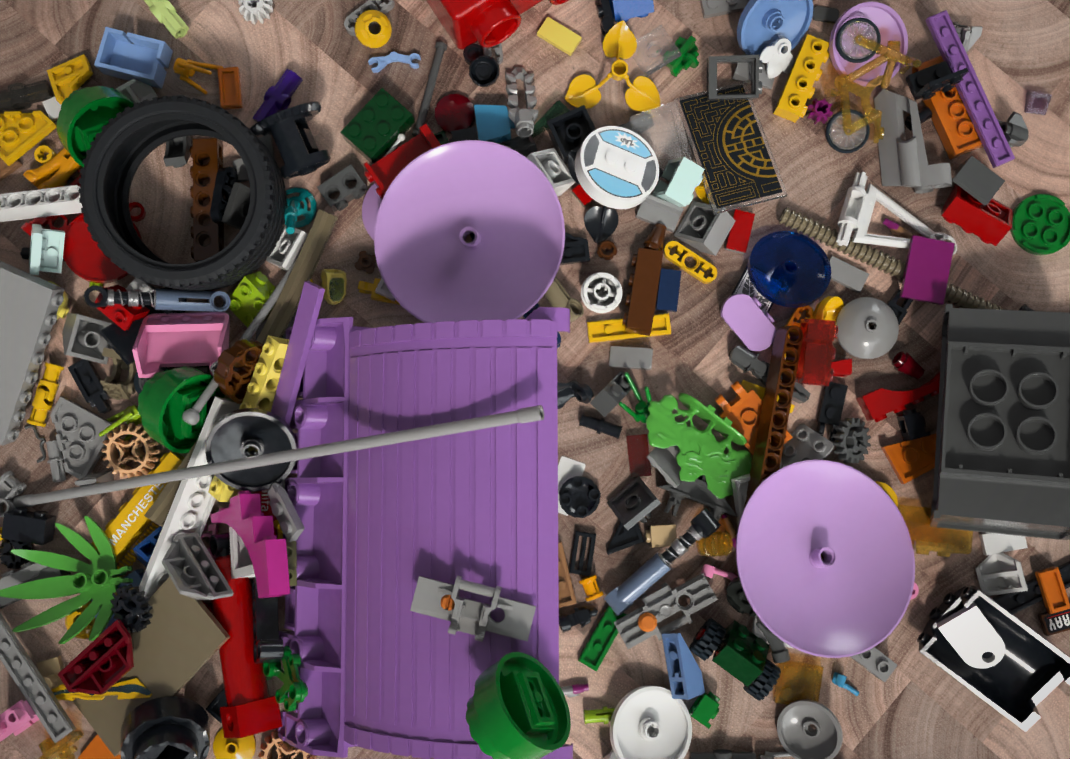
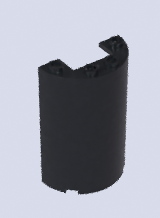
[917,585,1070,732]

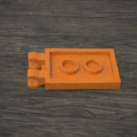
[715,381,793,455]

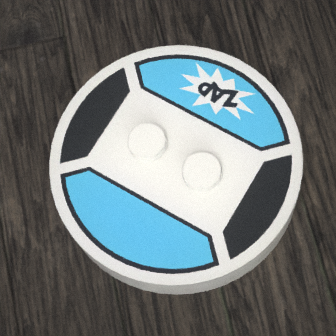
[575,126,659,209]

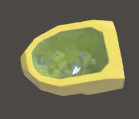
[321,269,347,305]

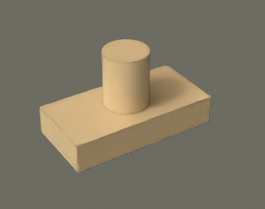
[37,656,66,701]

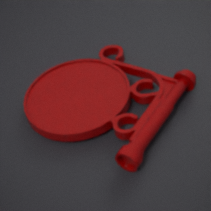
[20,169,146,284]

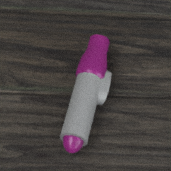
[561,684,589,698]

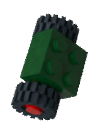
[689,618,781,701]

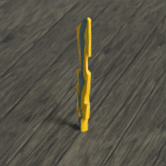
[51,678,152,701]

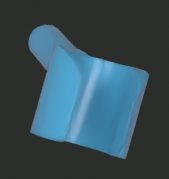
[832,672,859,696]

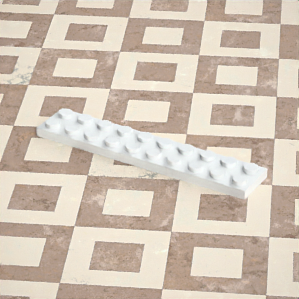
[139,396,242,599]

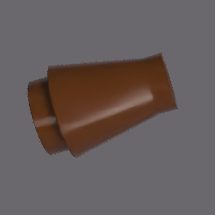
[643,223,667,251]

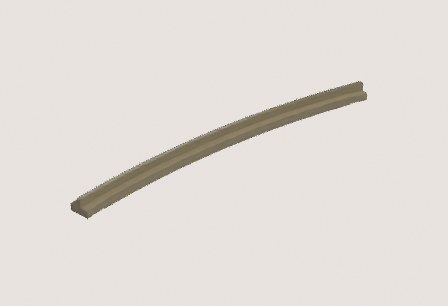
[144,209,338,527]

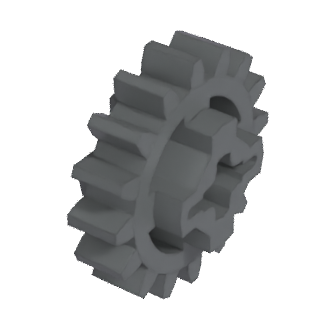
[832,418,871,463]

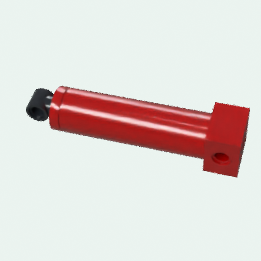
[209,532,283,738]

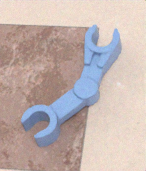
[368,51,421,73]

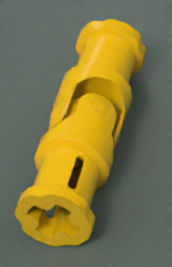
[26,362,64,427]

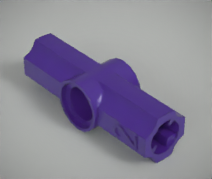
[253,69,303,122]

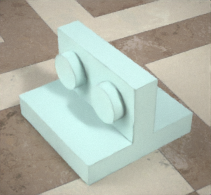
[29,224,65,275]

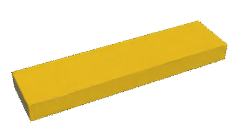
[587,313,671,343]

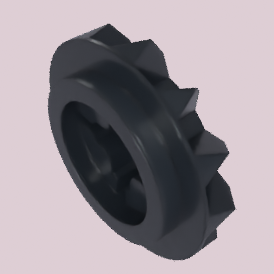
[0,539,33,569]

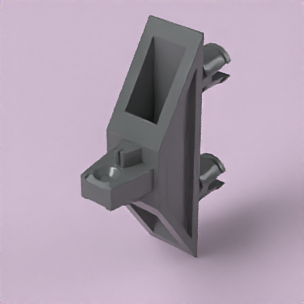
[657,475,738,532]

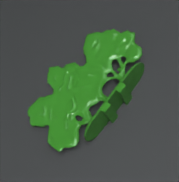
[646,393,752,499]

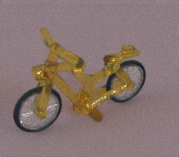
[826,17,921,153]

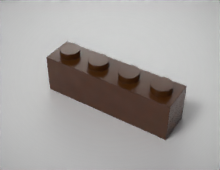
[622,248,663,336]

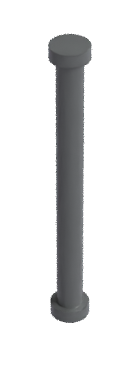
[412,42,448,136]

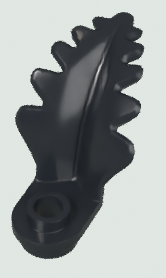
[557,380,594,409]

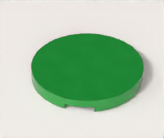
[1010,194,1070,256]

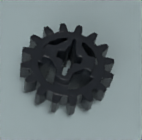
[110,584,153,633]

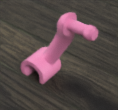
[701,564,737,581]

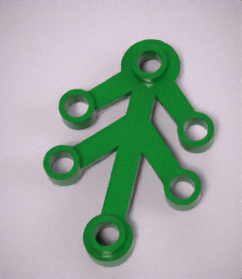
[263,646,308,712]

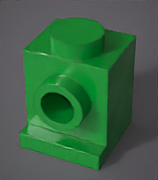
[689,691,720,729]

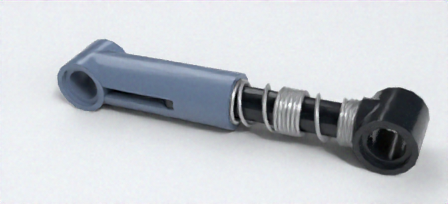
[83,285,231,312]
[604,508,721,616]

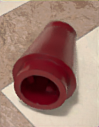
[891,351,925,379]

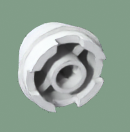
[581,272,622,313]

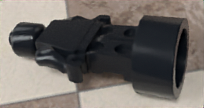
[559,607,598,633]

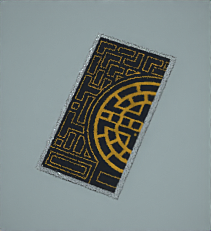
[675,81,788,215]

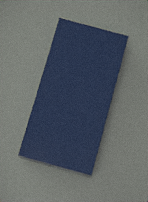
[656,268,681,312]

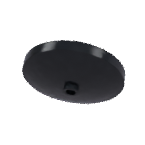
[205,408,297,492]

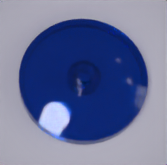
[747,231,831,308]

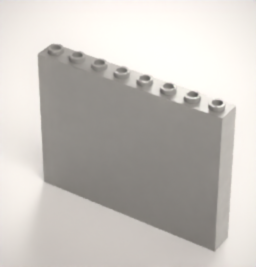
[0,261,65,446]

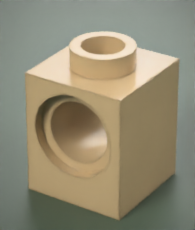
[645,524,677,548]

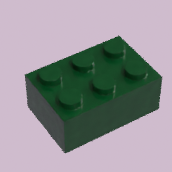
[340,88,415,163]

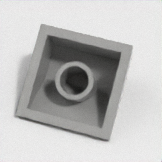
[674,201,736,256]

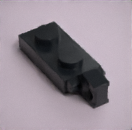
[68,359,112,414]

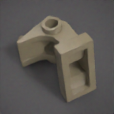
[100,348,137,400]

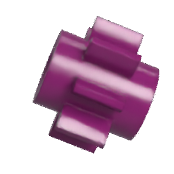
[807,98,833,124]

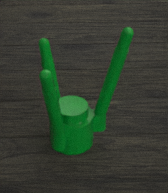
[619,372,652,423]

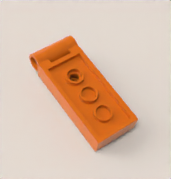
[912,55,983,159]

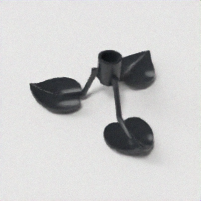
[568,151,663,243]

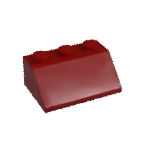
[941,184,1013,246]

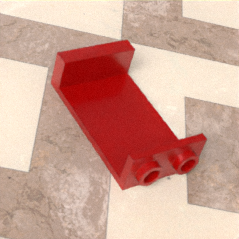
[364,124,441,199]

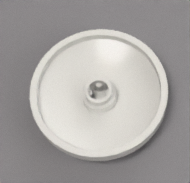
[610,685,692,759]

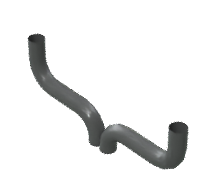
[24,425,46,463]

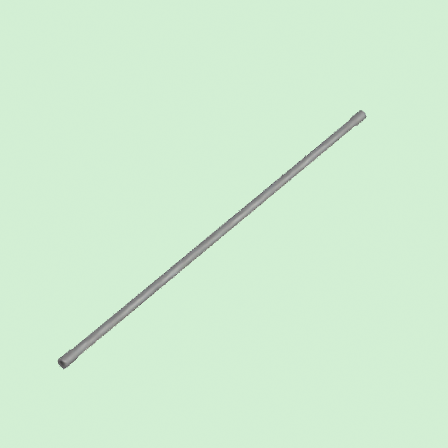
[13,405,544,508]

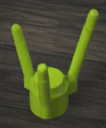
[99,404,142,441]

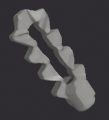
[505,67,538,138]

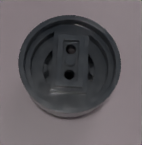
[121,696,210,759]

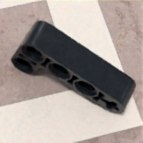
[252,578,284,664]

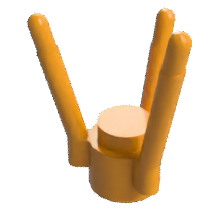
[173,58,223,95]

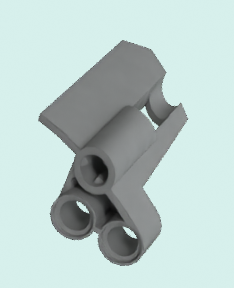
[874,89,952,194]

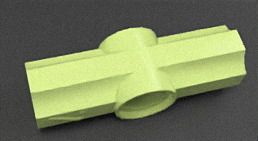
[144,0,189,39]

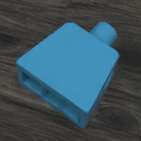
[474,104,515,144]

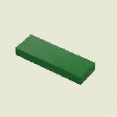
[578,605,627,672]

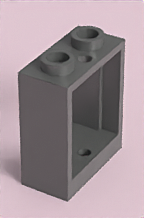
[707,55,763,101]

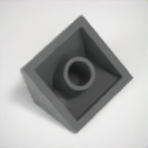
[952,156,1005,206]

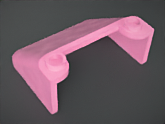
[132,312,230,379]

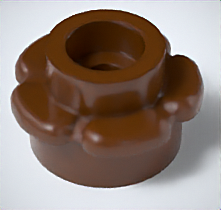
[597,240,617,260]

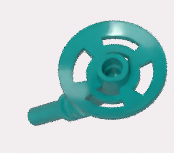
[285,188,317,234]

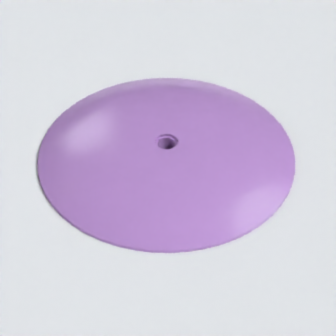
[374,140,565,323]
[736,460,915,658]

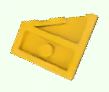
[47,54,93,105]

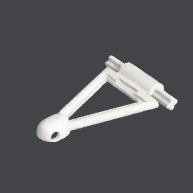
[836,172,957,255]

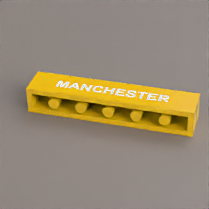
[91,451,185,564]

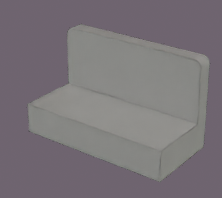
[636,194,684,232]

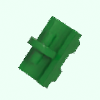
[663,36,699,77]

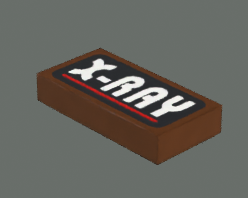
[1038,609,1070,636]

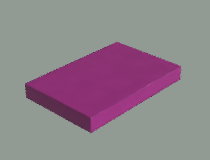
[900,235,955,305]

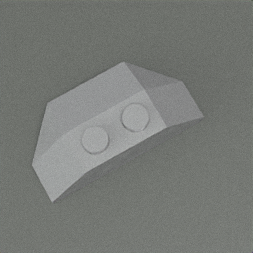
[162,532,234,600]

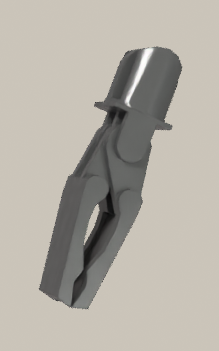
[729,345,811,404]

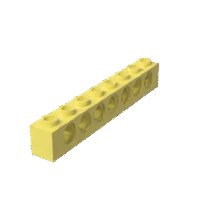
[208,335,289,502]

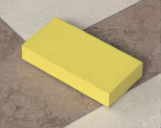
[537,17,582,56]

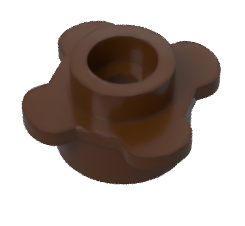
[355,251,377,274]

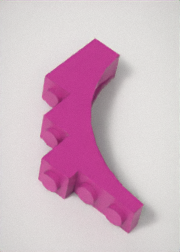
[211,490,290,598]

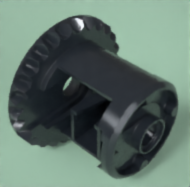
[250,102,331,179]

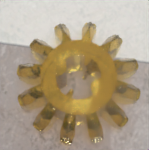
[696,531,733,557]

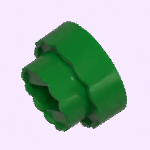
[56,86,134,167]
[138,366,225,453]
[466,652,571,759]

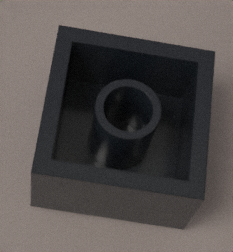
[546,105,596,164]

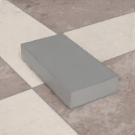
[822,256,869,293]

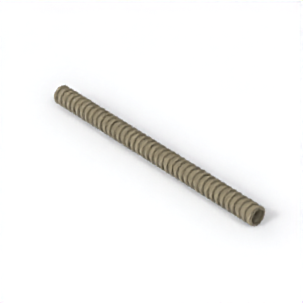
[778,207,1008,310]

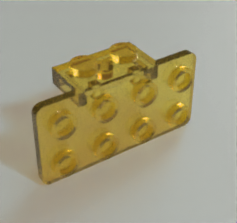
[897,504,973,557]

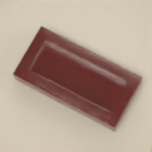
[626,434,652,478]

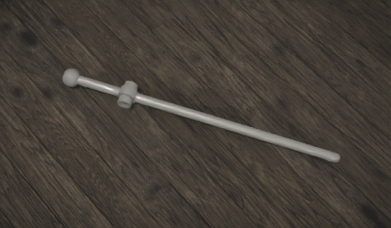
[182,255,299,425]

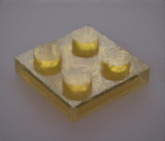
[773,660,824,705]

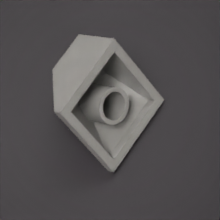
[62,313,112,365]

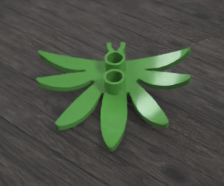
[0,516,133,644]

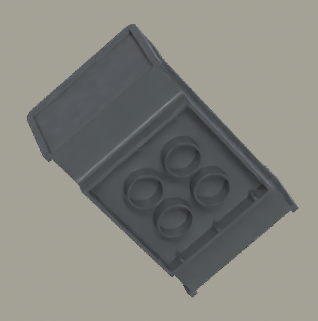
[930,304,1070,540]

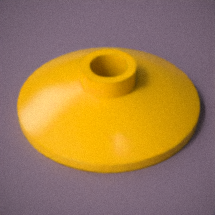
[213,728,256,759]

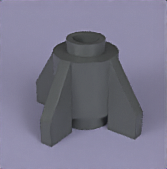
[997,111,1029,147]

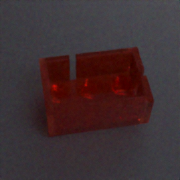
[795,319,838,386]

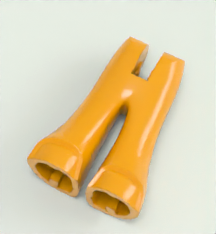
[23,148,82,189]

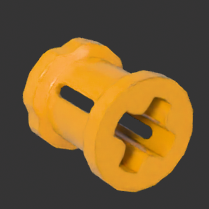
[579,574,604,601]

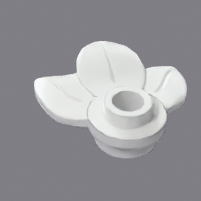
[759,38,794,79]

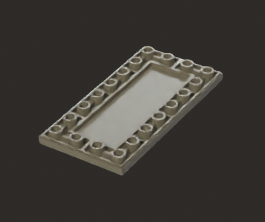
[65,576,231,757]

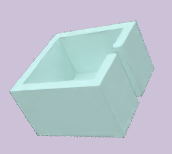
[651,157,705,207]

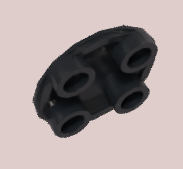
[559,476,601,518]

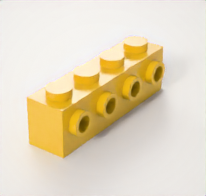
[773,34,830,123]

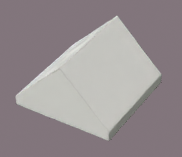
[266,225,308,272]

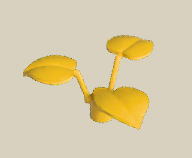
[565,21,660,111]

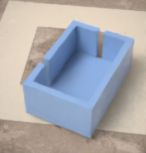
[94,27,173,89]

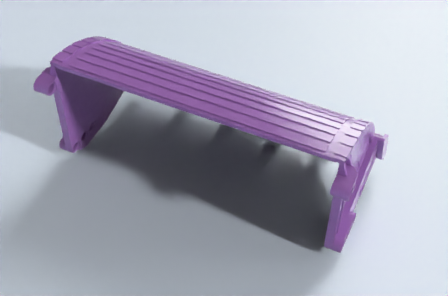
[278,307,573,759]

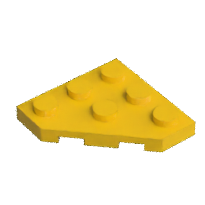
[0,111,56,166]

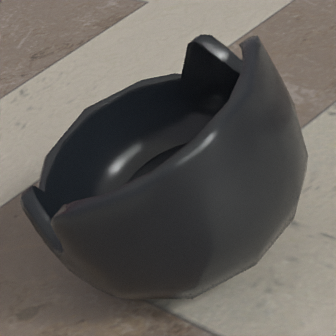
[469,55,500,87]

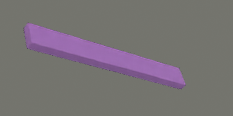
[925,10,1015,168]
[271,281,325,425]

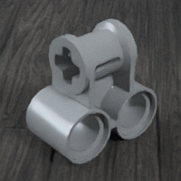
[0,471,27,517]

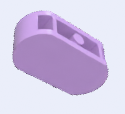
[720,294,776,351]

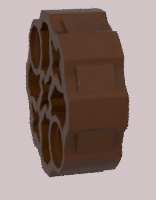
[214,339,263,404]

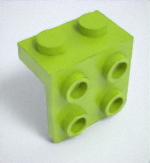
[229,271,276,328]

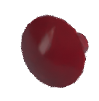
[435,94,475,133]

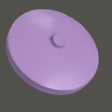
[829,2,908,87]

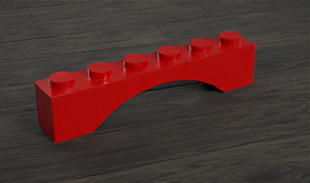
[856,371,940,422]

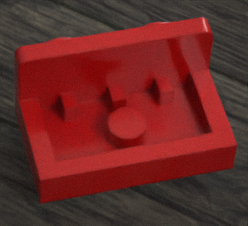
[95,284,150,331]

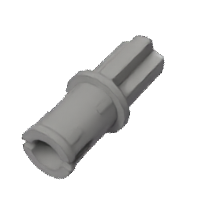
[46,440,66,482]

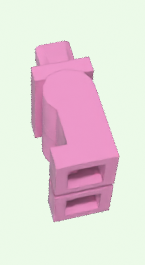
[0,699,39,742]

